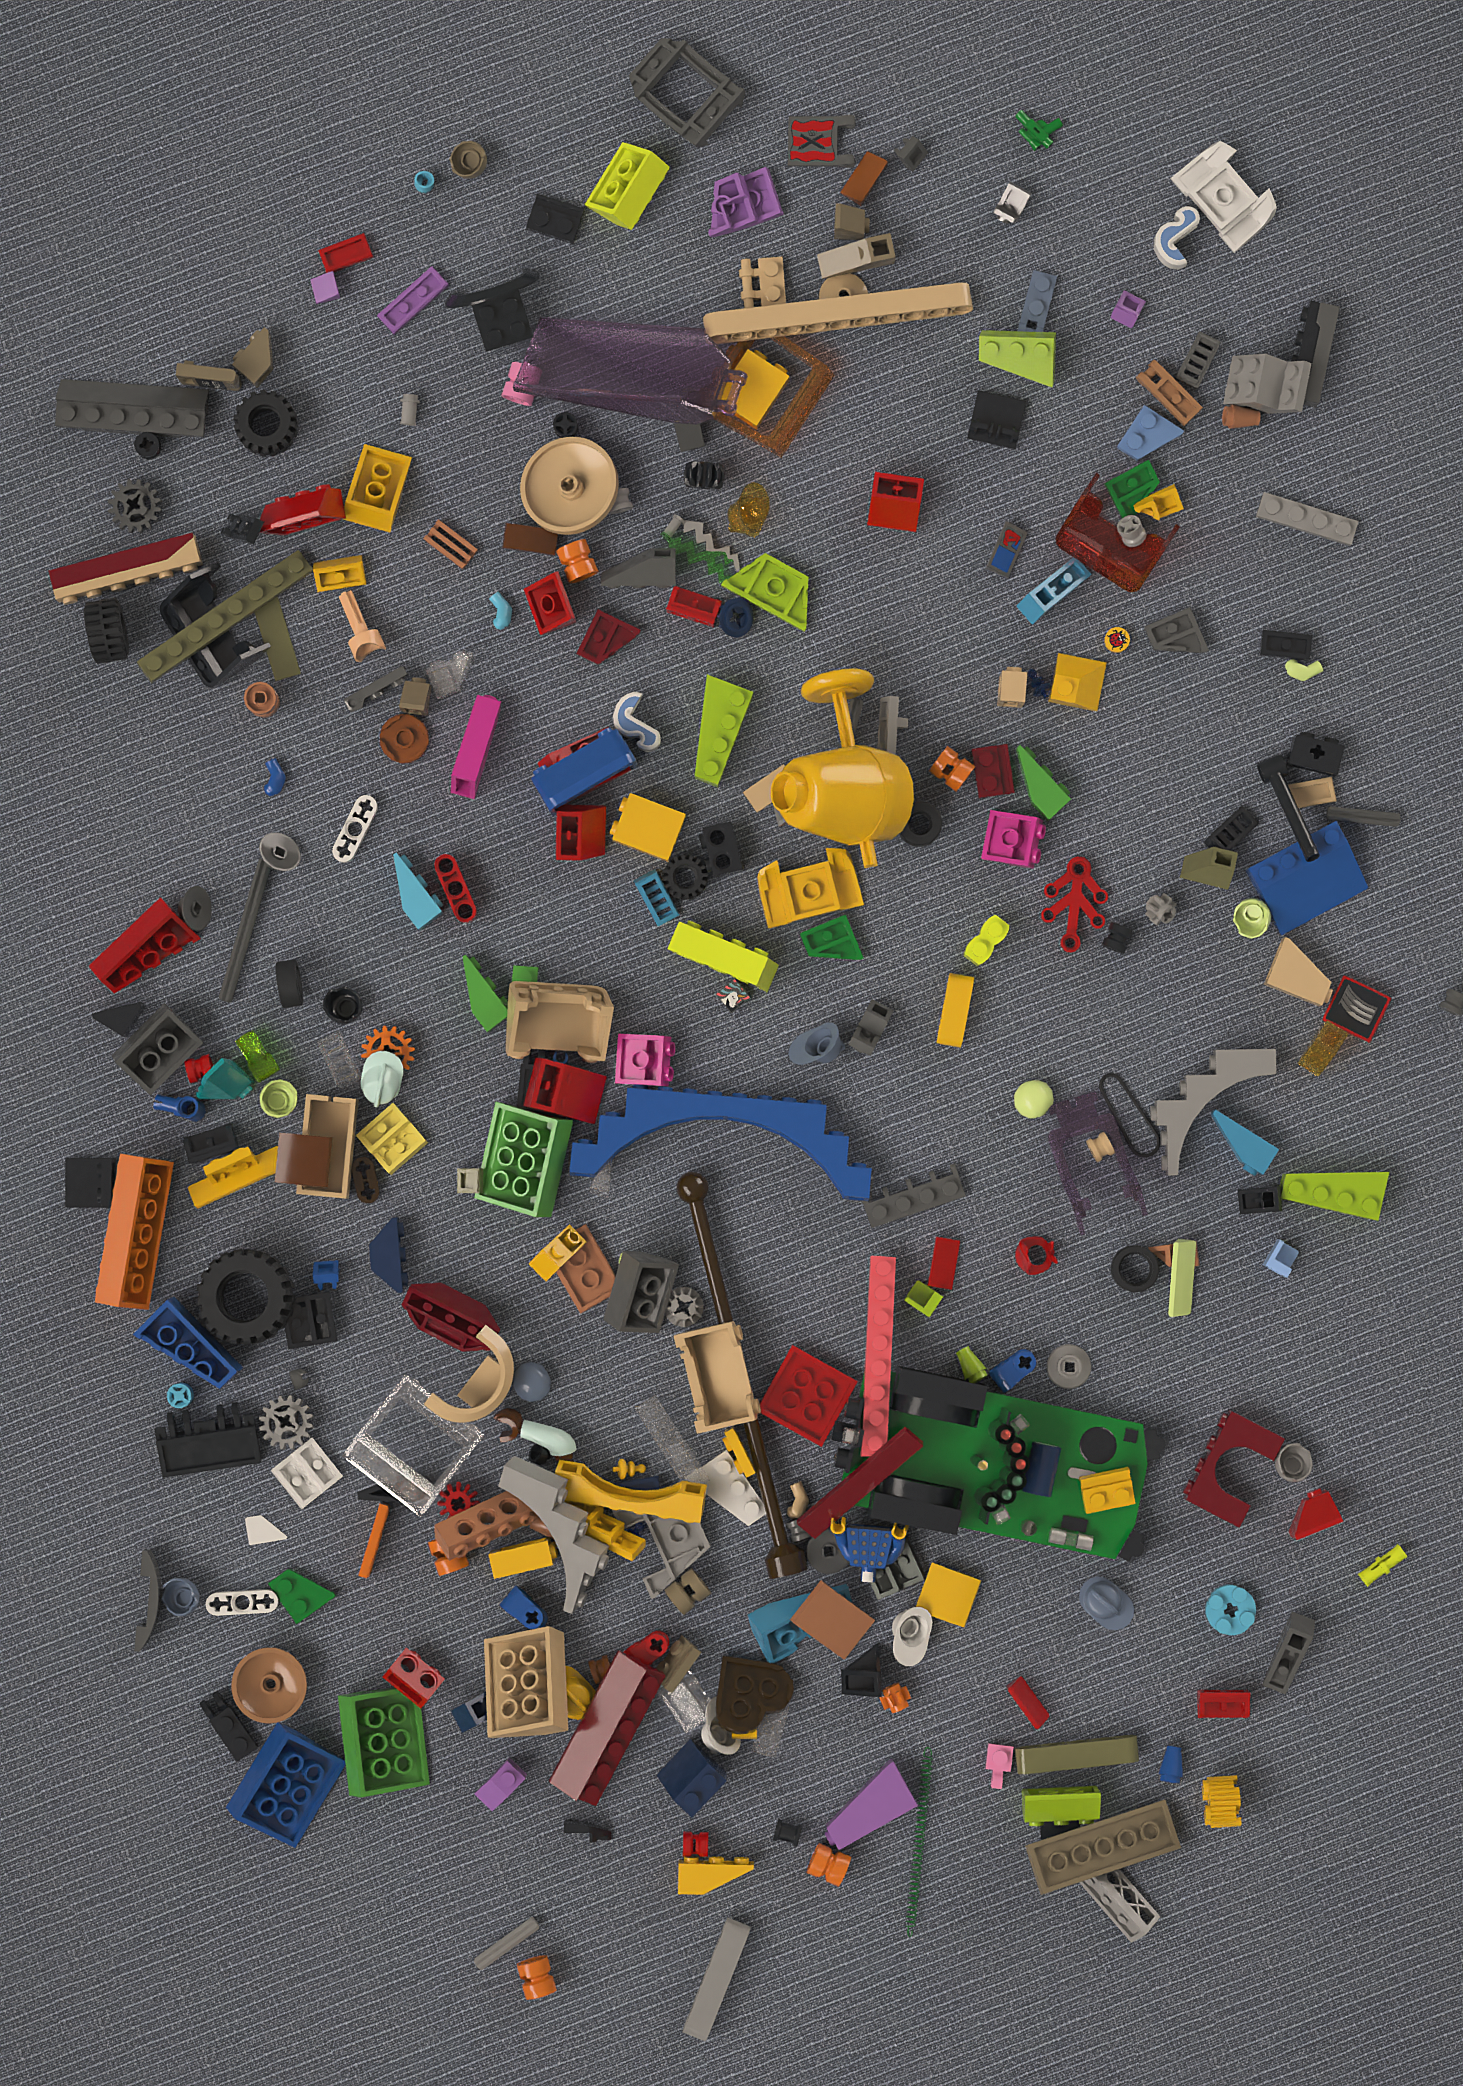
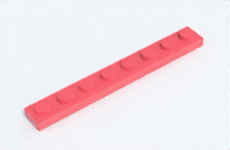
[861,1256,896,1457]

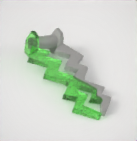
[660,514,740,584]

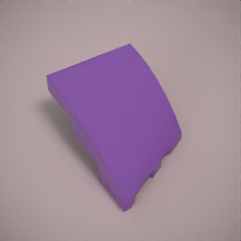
[708,167,784,237]

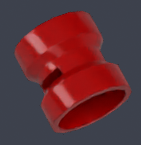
[184,1054,213,1084]
[683,1831,708,1857]

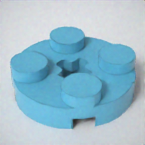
[1205,1584,1256,1635]

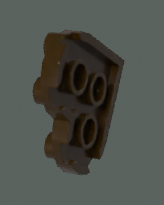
[715,1656,794,1734]

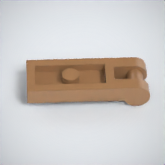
[1136,360,1203,426]

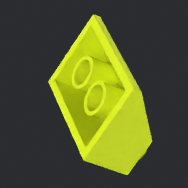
[585,142,670,230]

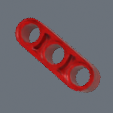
[434,854,478,924]

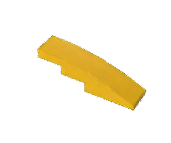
[566,1501,646,1561]

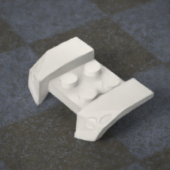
[1170,141,1277,253]

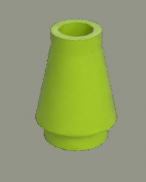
[956,1346,988,1384]

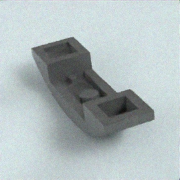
[134,1549,162,1652]

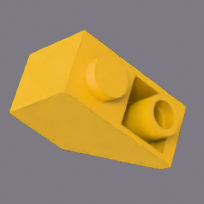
[529,1224,586,1281]

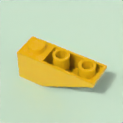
[678,1856,754,1895]

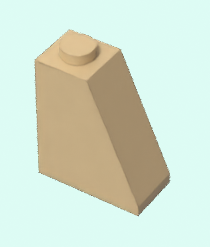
[1264,937,1333,1006]

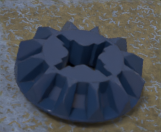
[717,597,753,637]

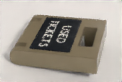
[176,360,242,391]

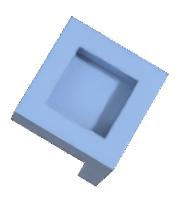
[1263,1239,1299,1278]

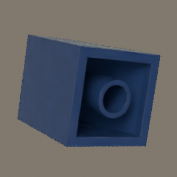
[656,1738,727,1818]

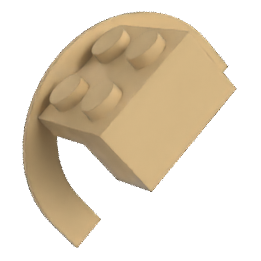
[424,1325,514,1423]

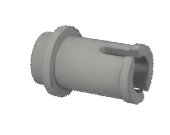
[400,394,420,426]

